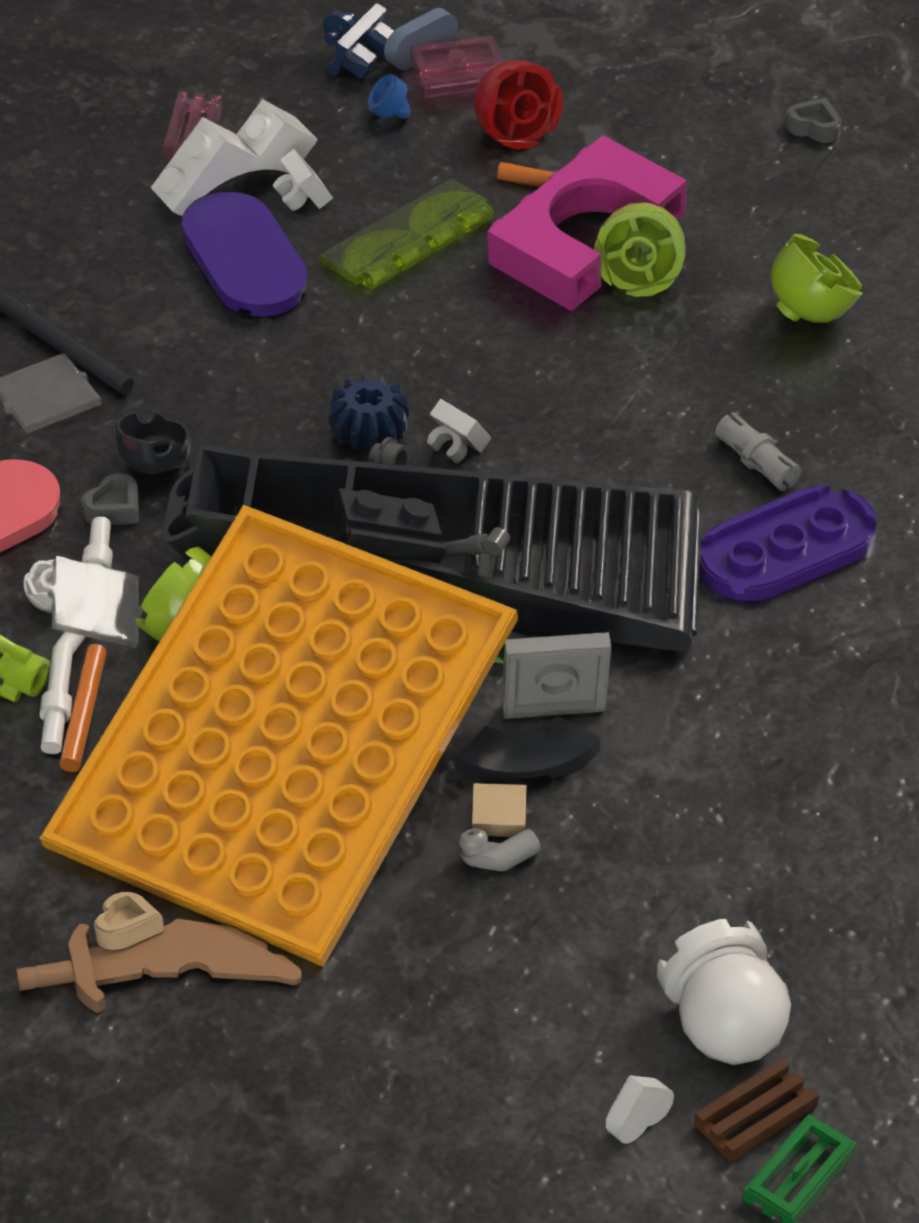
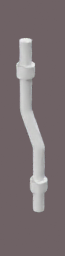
[39,517,113,754]

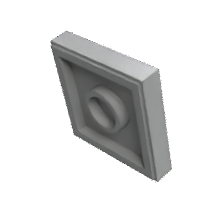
[501,632,611,719]

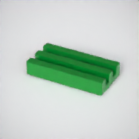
[743,1114,857,1223]

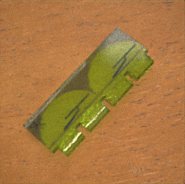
[320,178,494,289]

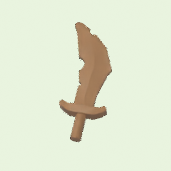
[16,919,302,1013]

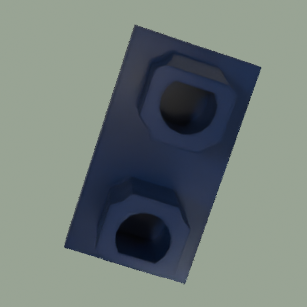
[323,3,394,80]

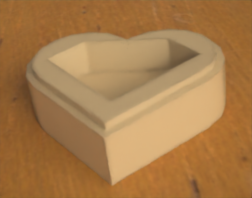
[94,892,164,950]

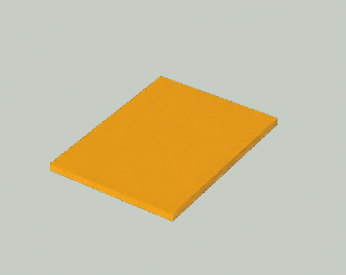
[39,505,518,967]

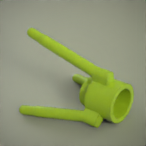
[0,635,51,702]

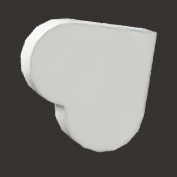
[606,1075,674,1144]

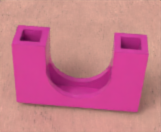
[487,135,687,311]

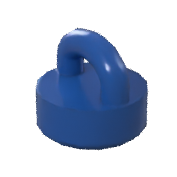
[368,74,411,119]

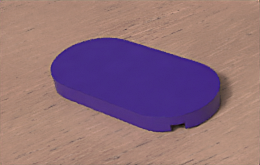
[182,192,307,317]
[700,485,877,601]

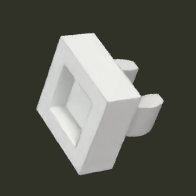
[273,149,333,211]
[427,399,492,464]

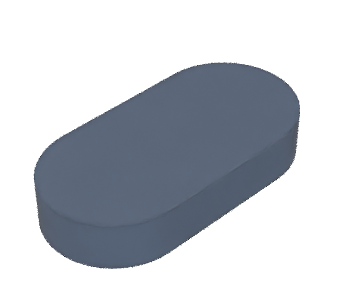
[384,8,458,70]

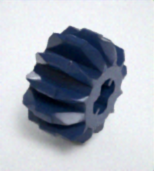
[328,375,409,452]

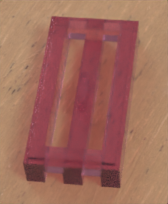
[164,91,222,158]

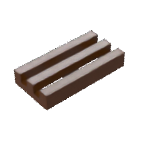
[694,1058,819,1163]

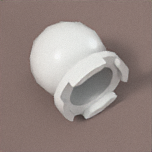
[657,919,791,1065]

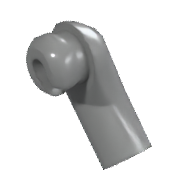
[459,828,541,872]

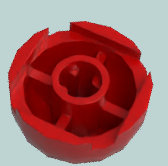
[474,59,563,150]

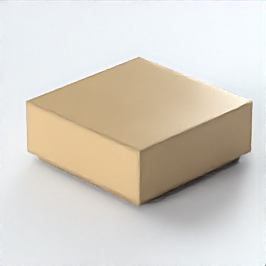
[472,783,526,837]

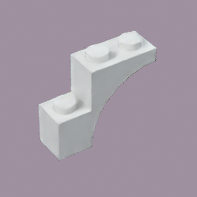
[151,99,318,216]

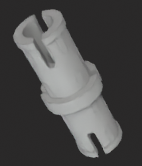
[715,412,801,491]

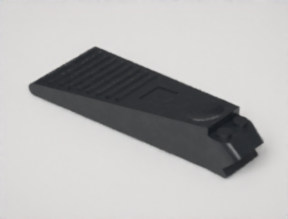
[162,444,702,651]

